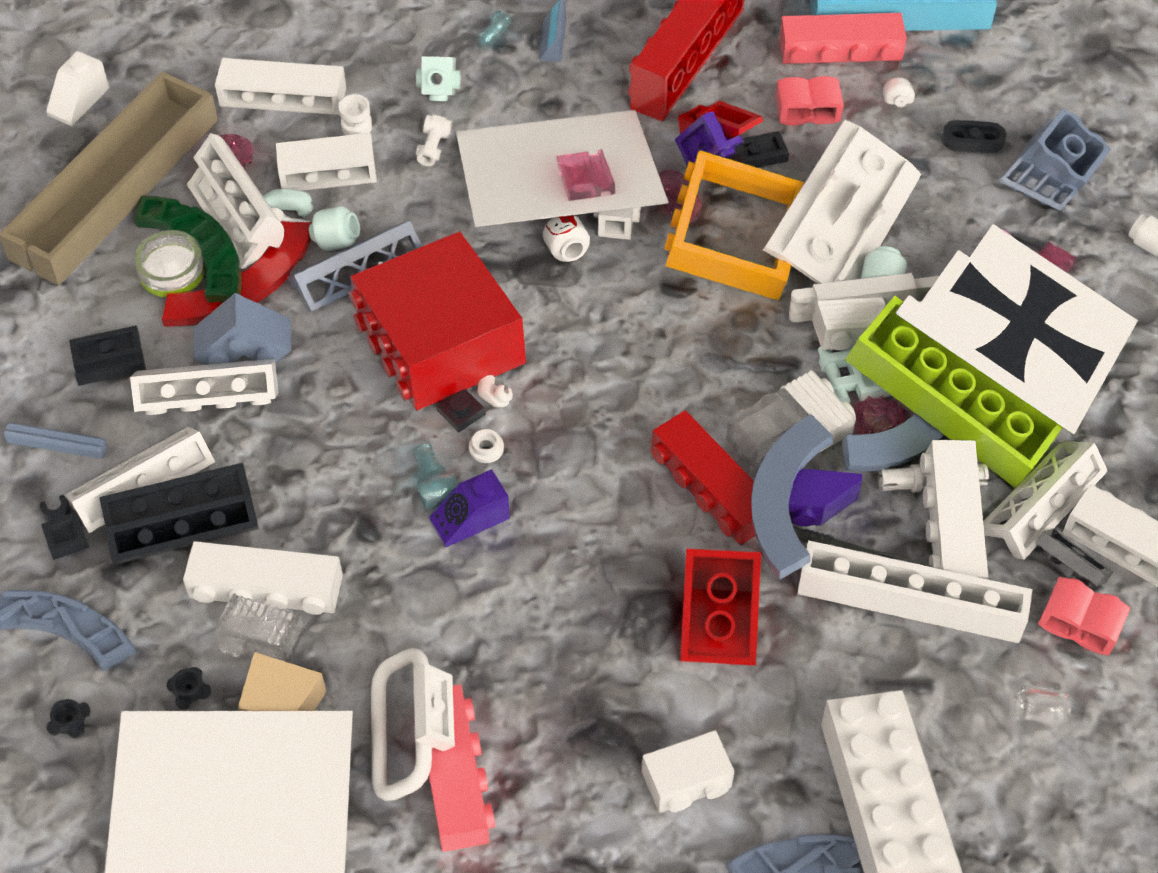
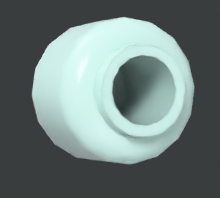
[309,206,360,252]
[861,246,907,279]

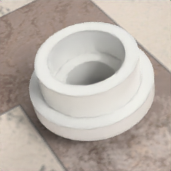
[469,429,504,463]

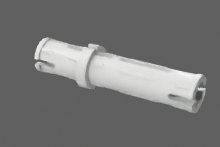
[878,464,989,493]

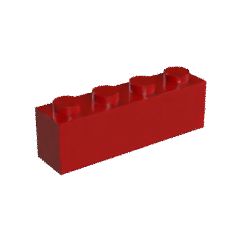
[650,410,756,546]

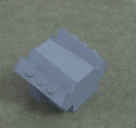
[998,108,1111,211]

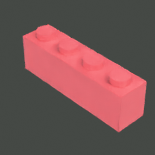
[779,13,906,64]
[429,684,495,852]

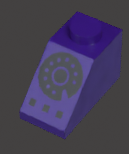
[429,469,510,548]

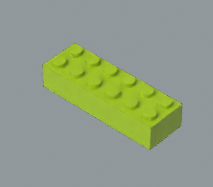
[845,296,1063,488]

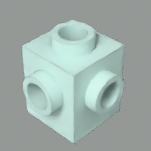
[416,56,461,101]

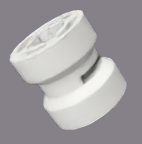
[338,94,372,135]

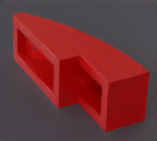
[677,101,763,140]

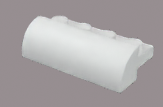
[187,133,284,269]

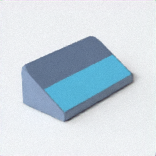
[539,0,566,62]

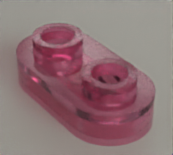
[658,170,702,223]

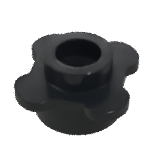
[166,667,211,709]
[46,699,91,739]

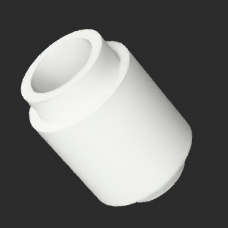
[1128,214,1158,257]

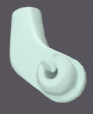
[263,189,313,217]

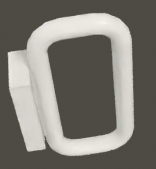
[371,648,455,801]

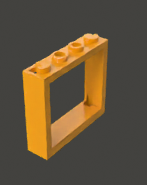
[664,150,805,301]

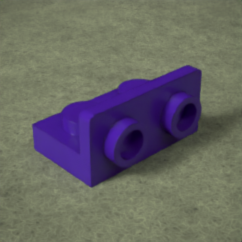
[674,111,743,165]

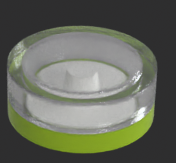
[134,230,205,297]

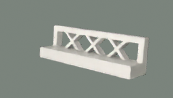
[64,426,215,533]
[983,441,1108,559]

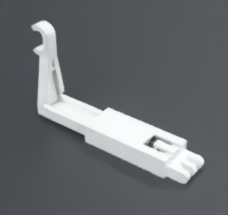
[789,273,939,328]

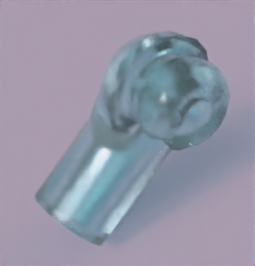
[478,11,511,47]

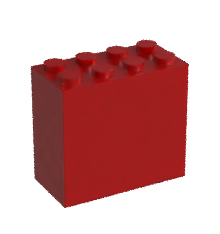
[349,231,526,411]

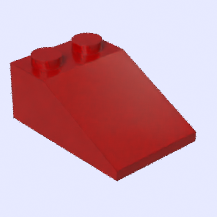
[680,548,761,666]

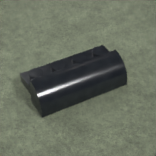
[99,462,259,565]

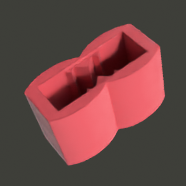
[775,76,844,125]
[1038,577,1130,656]

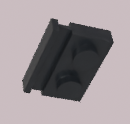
[69,325,146,386]

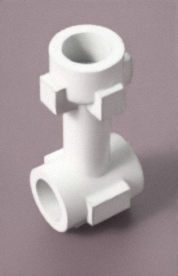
[416,115,452,167]

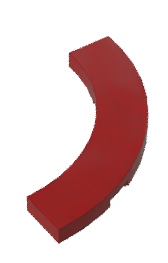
[162,221,312,327]

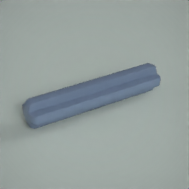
[4,422,107,458]

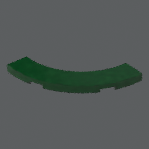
[134,196,242,302]

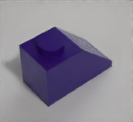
[789,468,862,527]

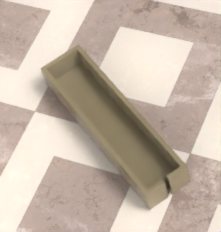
[0,72,218,286]

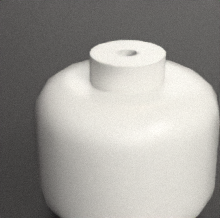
[883,78,915,107]

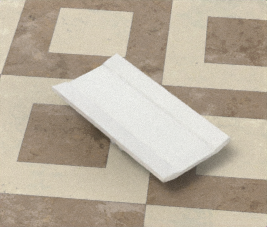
[763,120,921,284]

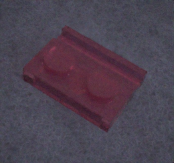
[556,149,615,201]

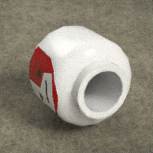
[543,215,590,262]

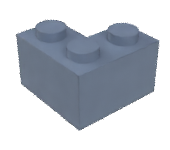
[194,293,291,365]

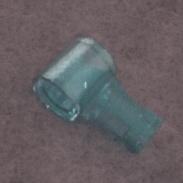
[413,443,458,511]

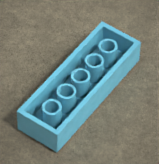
[810,0,997,31]

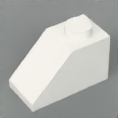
[46,51,109,126]

